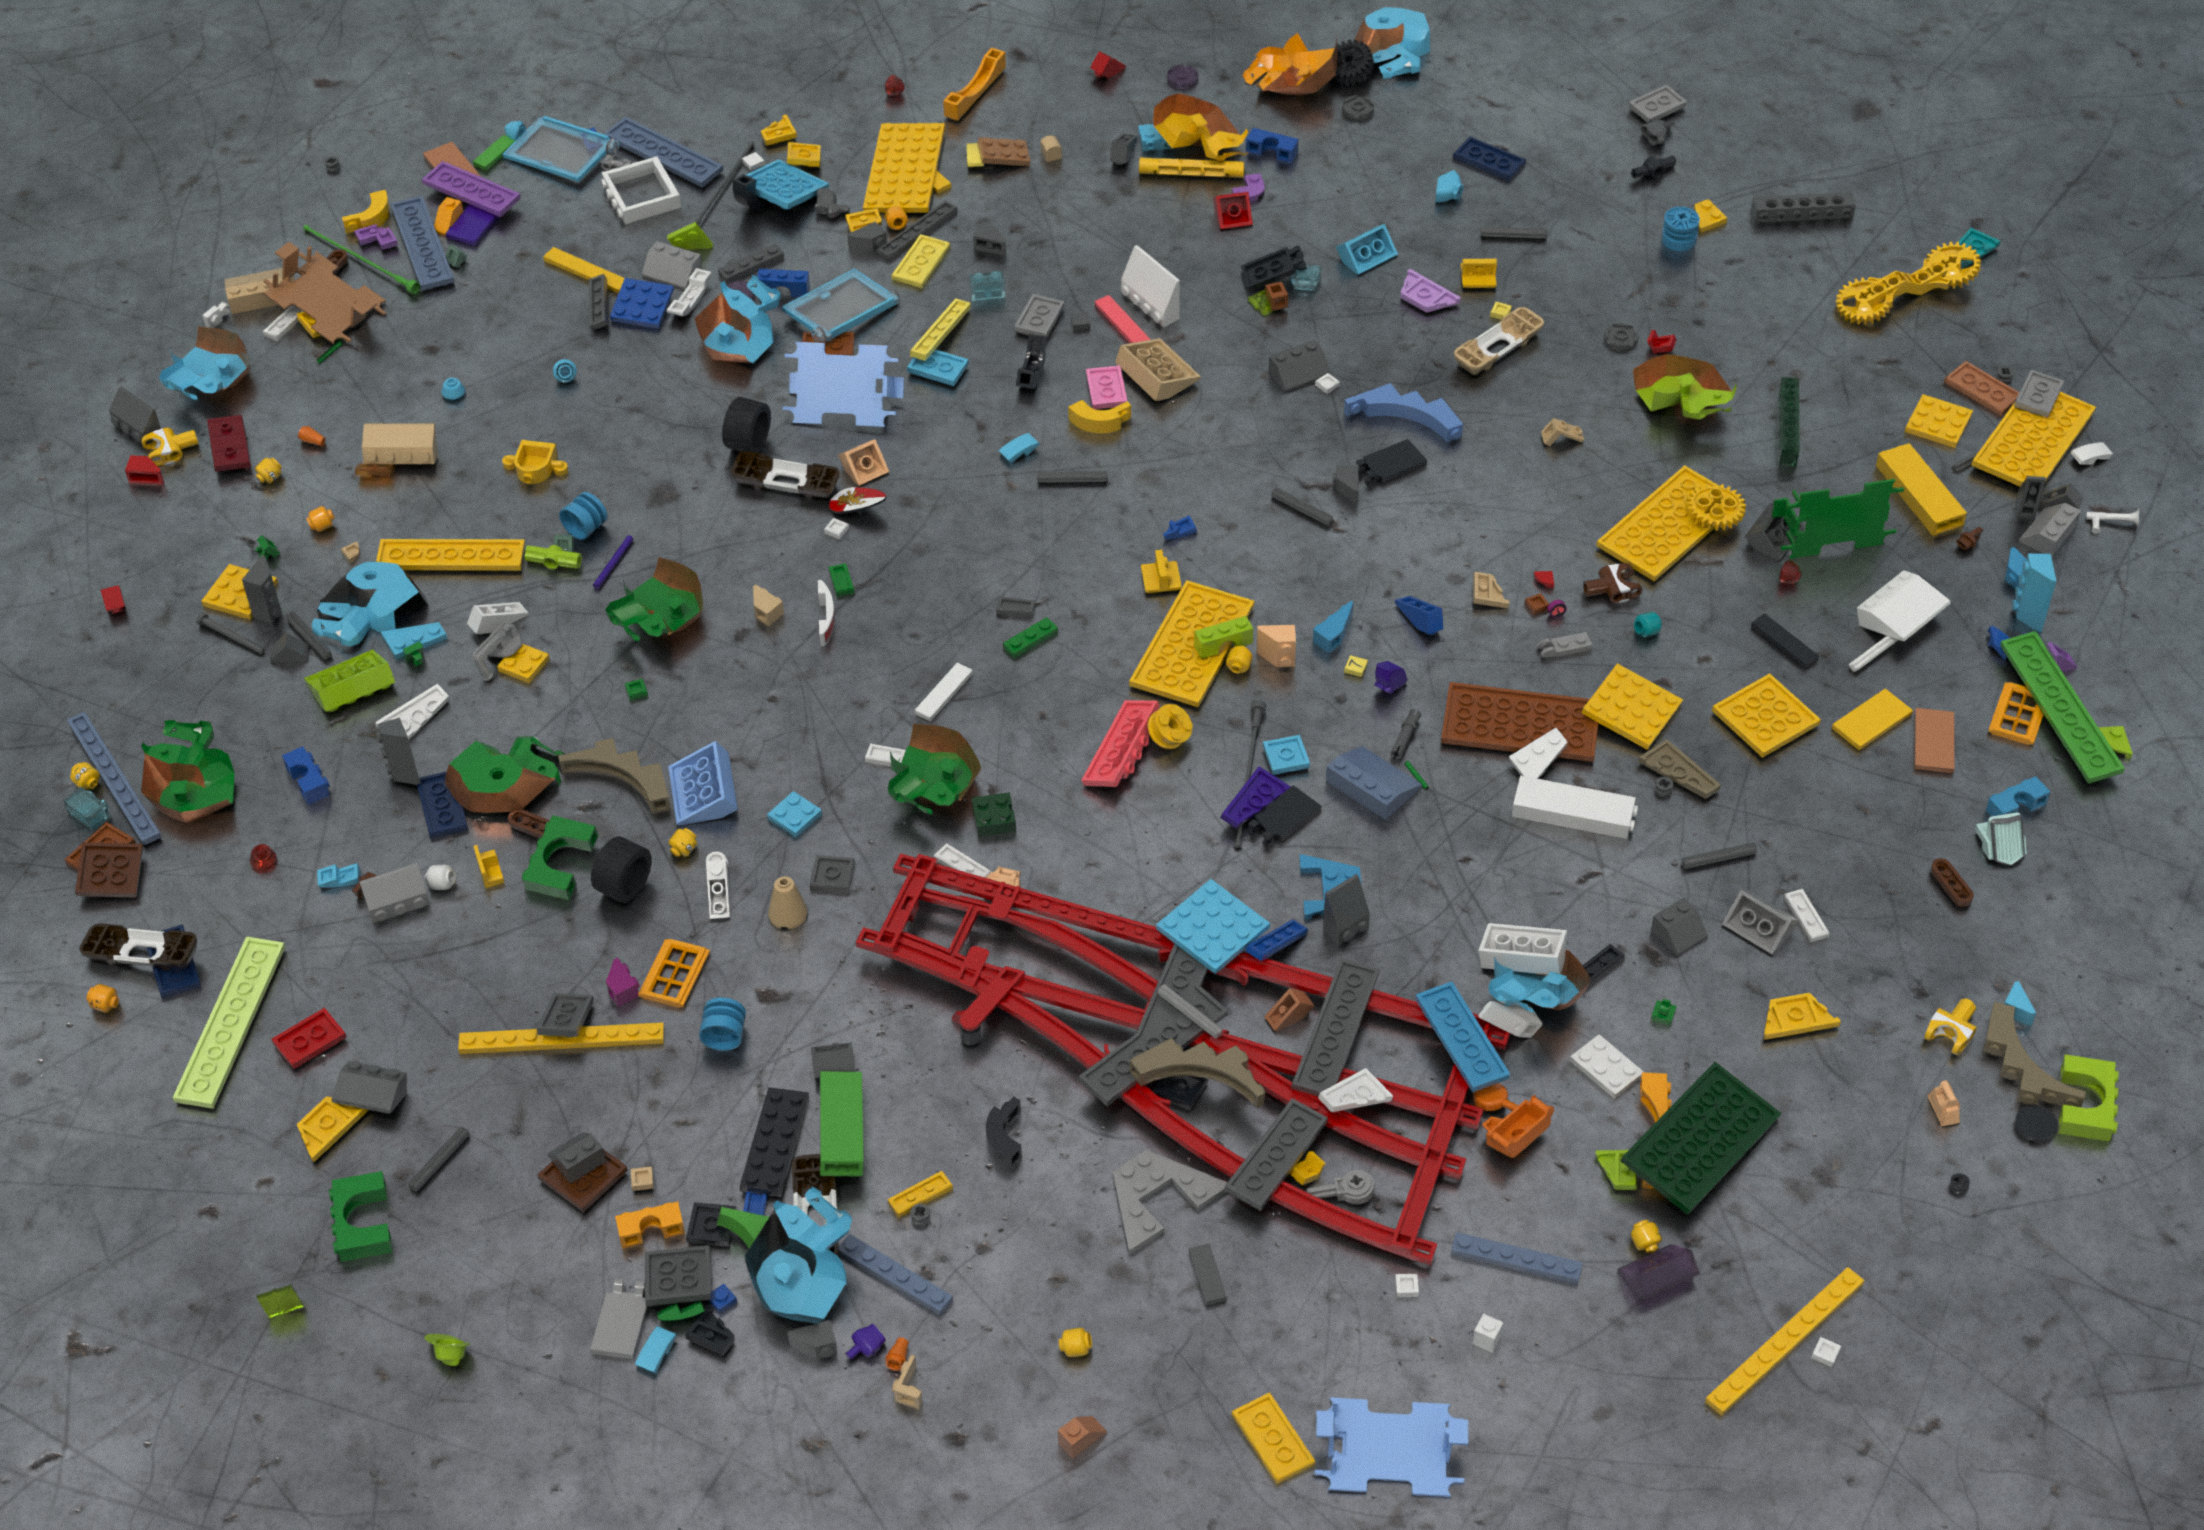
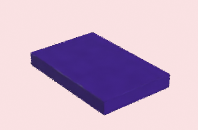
[445,204,499,246]

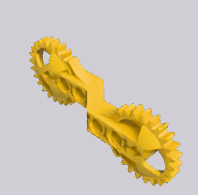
[1836,242,1981,325]

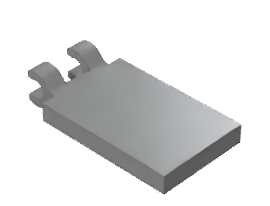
[590,1278,648,1359]

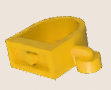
[502,440,568,484]

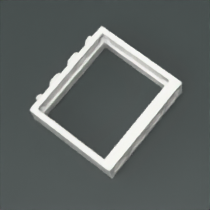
[600,157,681,224]

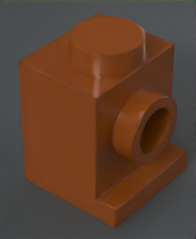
[1265,282,1288,311]

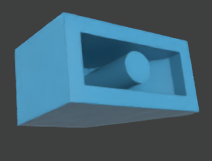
[2005,547,2026,589]

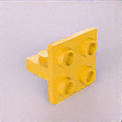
[1460,259,1497,288]
[1141,550,1182,593]

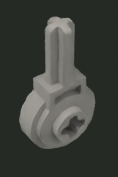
[1307,1170,1375,1204]

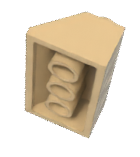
[362,423,438,464]

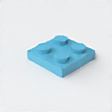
[1263,735,1310,775]
[767,791,822,837]

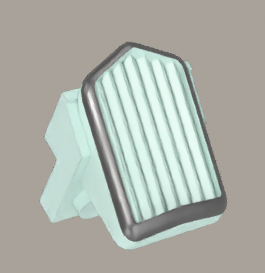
[1975,813,2027,866]

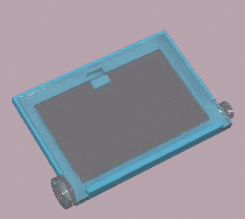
[503,116,619,182]
[782,268,900,343]

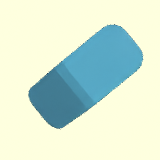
[1435,170,1464,202]

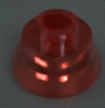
[885,74,905,96]
[1779,560,1802,584]
[249,844,277,869]

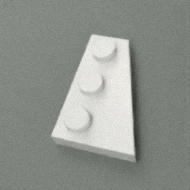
[1509,728,1567,779]
[1318,1068,1393,1112]

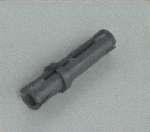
[1390,709,1421,759]

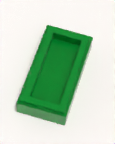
[828,563,854,596]

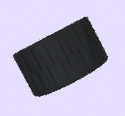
[722,396,771,453]
[591,836,652,903]

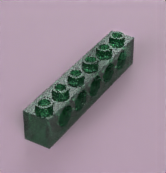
[1779,377,1800,467]

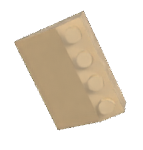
[225,268,295,314]
[1115,338,1201,401]

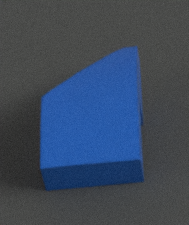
[1163,515,1197,540]
[1988,626,2010,660]

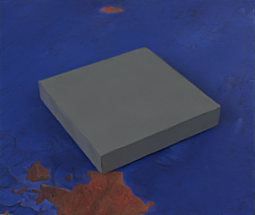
[810,855,855,893]

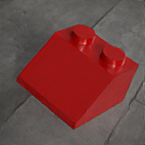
[1213,191,1253,229]

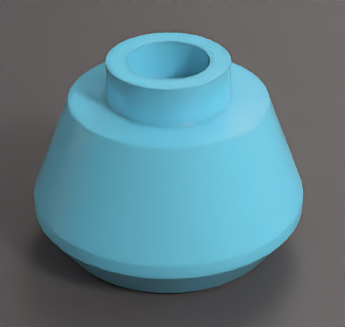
[505,121,526,140]
[553,359,577,383]
[441,378,465,400]

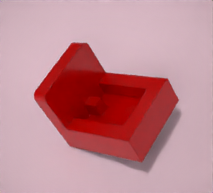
[1647,330,1677,354]

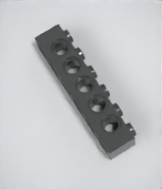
[1751,192,1856,223]

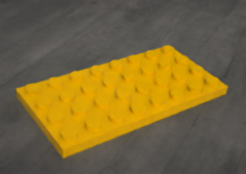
[863,123,945,213]
[1971,392,2096,486]
[1596,465,1720,582]
[1129,580,1255,708]

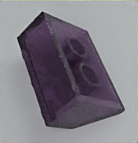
[1617,1244,1700,1301]

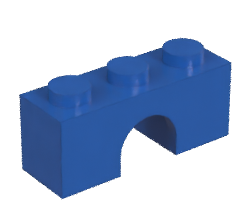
[1246,128,1299,163]
[757,269,810,297]
[282,746,330,805]

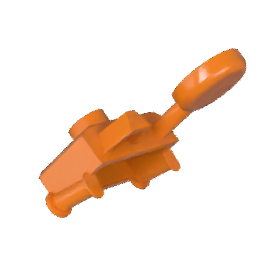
[1473,1083,1554,1158]

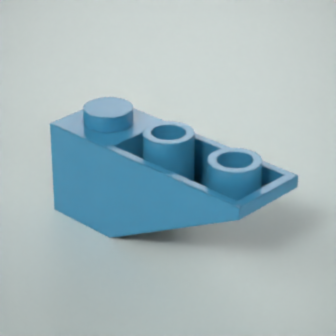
[1313,600,1354,653]

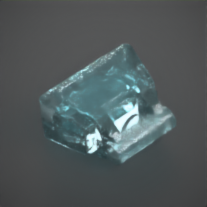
[1289,265,1322,291]

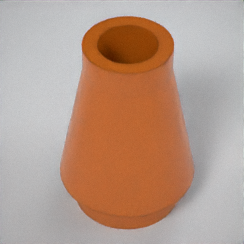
[298,426,326,447]
[885,1337,909,1371]

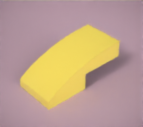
[967,143,984,167]

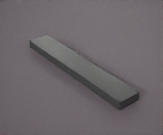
[877,200,958,261]

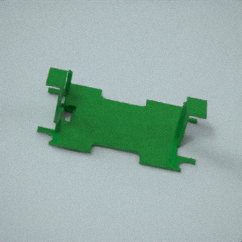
[1772,479,1904,559]

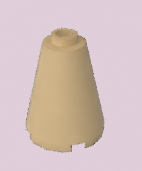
[768,877,808,929]

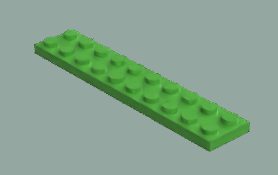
[2000,631,2125,783]

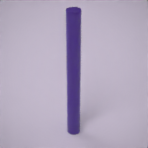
[593,535,633,589]

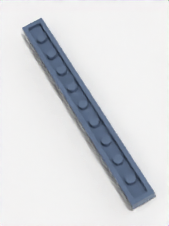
[67,712,162,846]

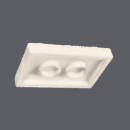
[1570,1035,1644,1099]

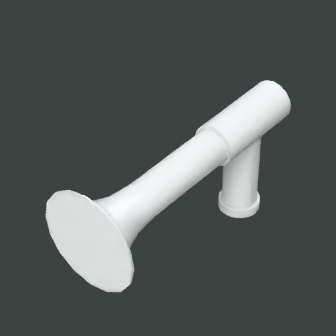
[2086,508,2139,534]

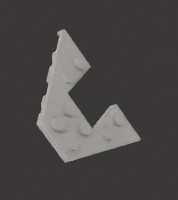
[1113,1150,1228,1254]

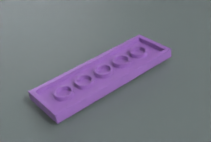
[422,161,521,217]

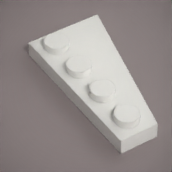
[375,684,449,740]

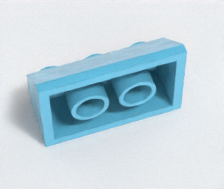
[1336,224,1398,275]

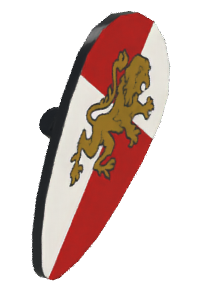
[829,487,887,514]

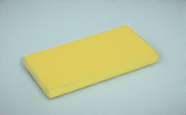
[891,234,951,288]

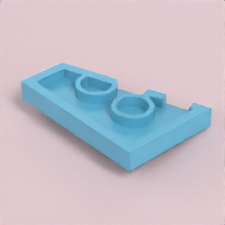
[381,622,448,660]

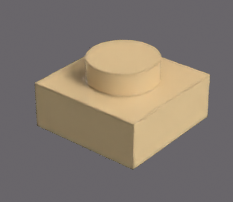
[631,1166,654,1191]

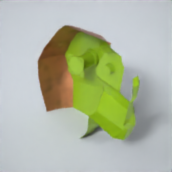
[1633,354,1737,420]

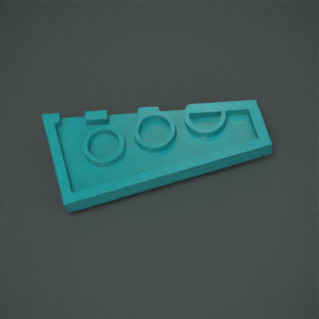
[1958,228,2001,269]

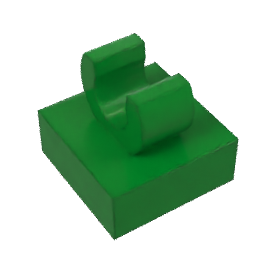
[255,535,280,559]
[403,641,423,666]
[1651,999,1677,1026]

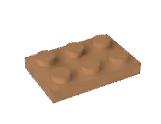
[977,137,1030,166]

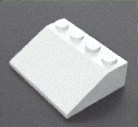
[1121,245,1180,328]
[1857,570,1951,641]

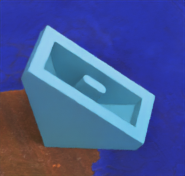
[2004,981,2036,1026]

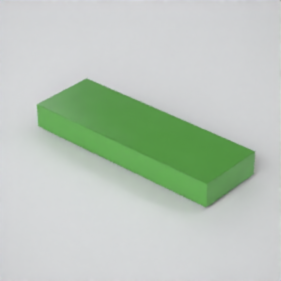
[473,135,516,171]

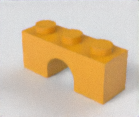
[615,1202,685,1248]

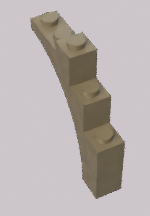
[558,738,671,813]
[1983,1002,2086,1107]
[1129,1038,1265,1108]

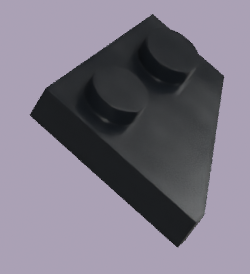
[685,1305,735,1356]

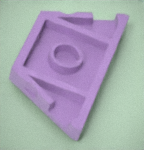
[1400,269,1461,313]

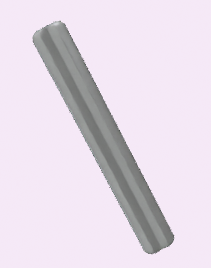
[1158,984,1223,1039]

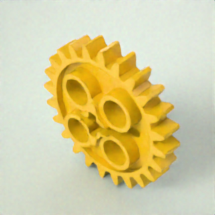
[1686,483,1746,531]

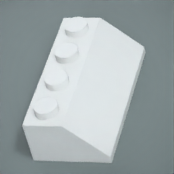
[1479,923,1567,974]

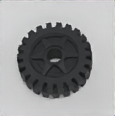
[1332,40,1374,86]

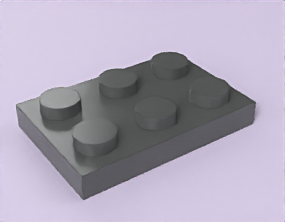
[537,993,594,1037]

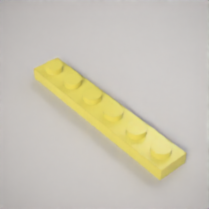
[910,298,971,361]

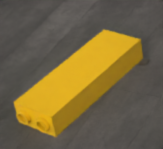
[1876,443,1967,536]

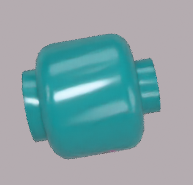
[1634,612,1662,637]

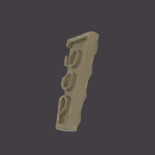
[1638,739,1721,799]

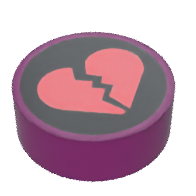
[1547,599,1567,618]

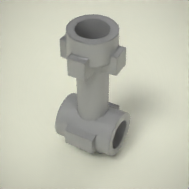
[601,155,633,171]

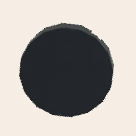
[2015,1105,2058,1143]

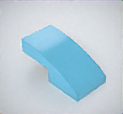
[999,433,1040,463]
[317,863,361,888]
[635,1326,677,1373]

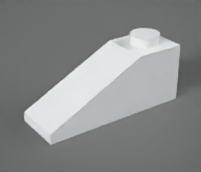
[467,602,529,635]

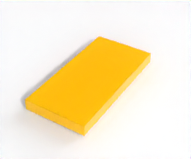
[1831,688,1913,751]
[1231,1392,1316,1484]

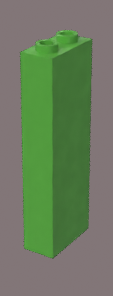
[820,1071,863,1176]

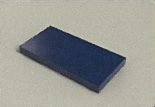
[1453,136,1526,181]
[417,771,468,839]
[147,924,202,999]

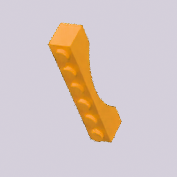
[943,47,1006,121]
[1640,1072,1671,1189]

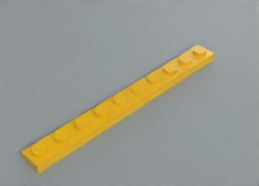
[458,1022,664,1054]
[1705,1267,1865,1416]

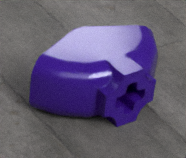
[1374,661,1408,694]

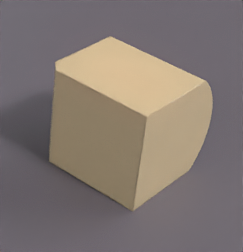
[1041,135,1062,162]

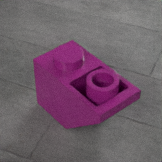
[606,958,640,1007]

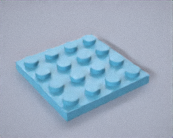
[746,159,829,210]
[1156,879,1270,974]

